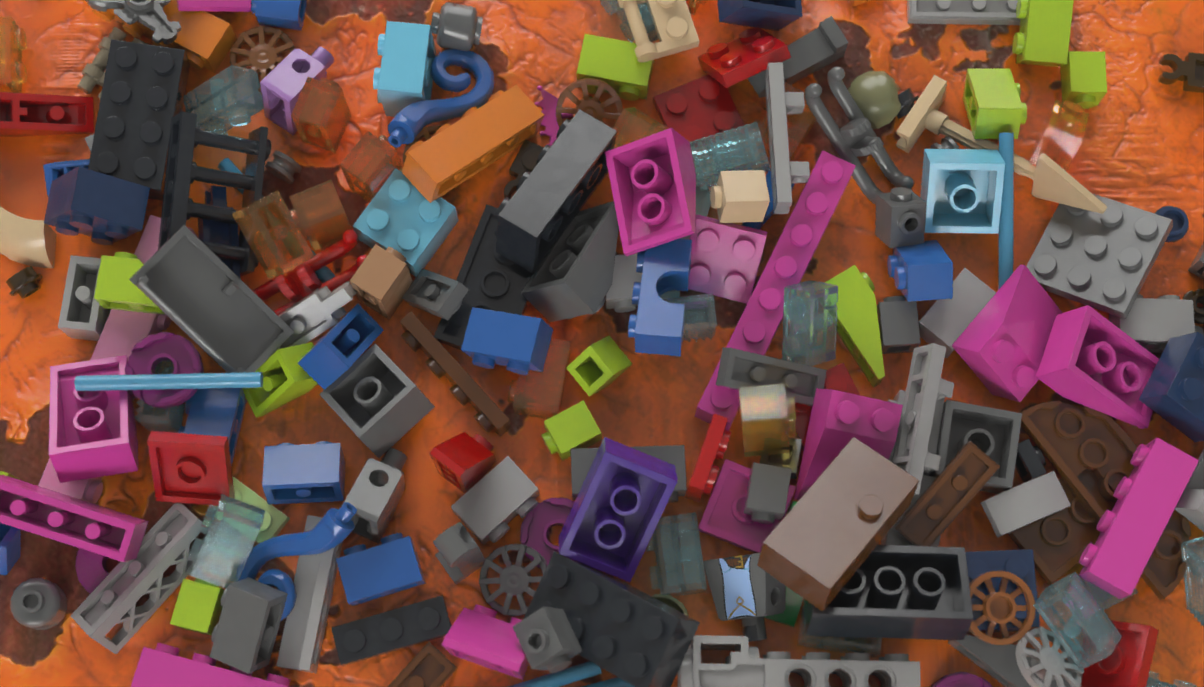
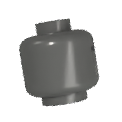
[431,2,483,51]
[10,578,67,630]

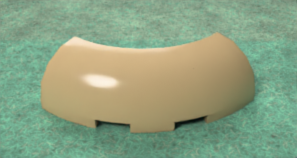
[0,206,57,268]

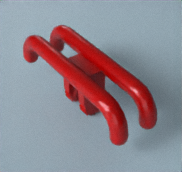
[252,229,367,315]

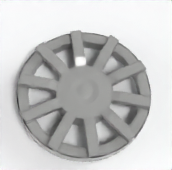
[1016,627,1084,687]

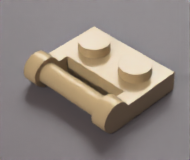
[617,0,700,62]

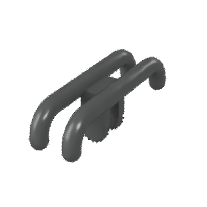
[805,67,914,205]

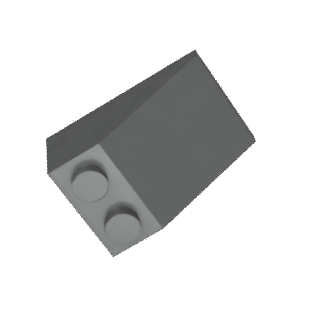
[521,201,619,322]

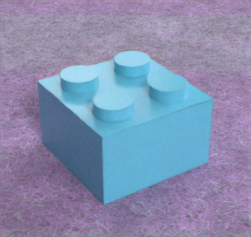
[373,21,436,117]
[920,149,1005,234]
[353,168,459,277]

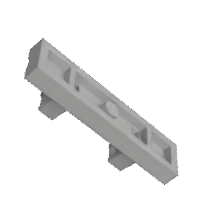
[765,62,810,214]
[892,343,954,495]

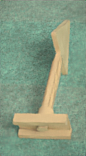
[896,75,1107,214]

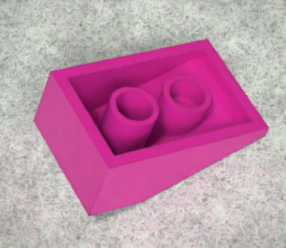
[605,128,696,256]
[951,264,1062,402]
[1036,305,1159,429]
[49,355,138,483]
[794,388,903,501]
[442,604,529,680]

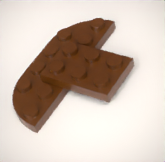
[1008,401,1191,600]

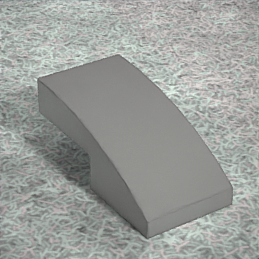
[981,471,1071,538]

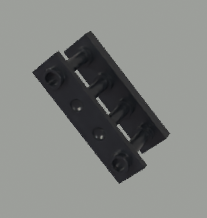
[158,111,271,276]

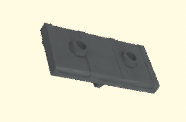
[129,225,294,373]

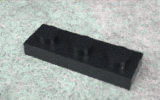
[331,595,452,666]

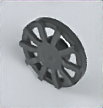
[479,544,548,616]

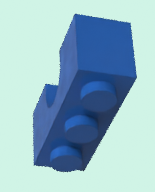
[628,239,692,356]

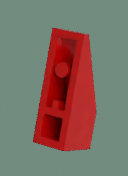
[0,92,94,137]
[429,432,496,493]

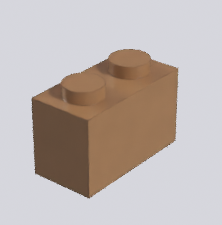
[350,244,413,320]

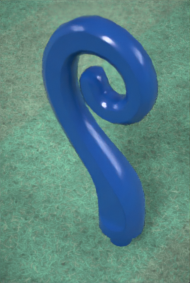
[388,49,494,147]
[234,502,357,621]

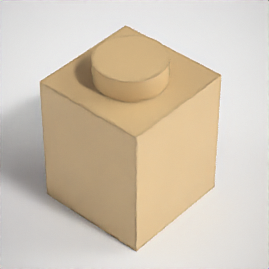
[710,170,770,223]

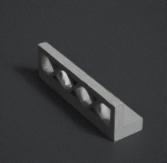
[71,503,222,654]
[276,515,343,673]

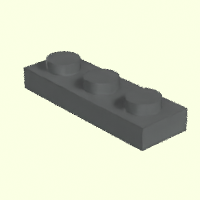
[716,348,827,406]

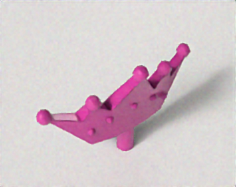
[535,85,573,146]

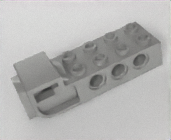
[677,635,921,687]

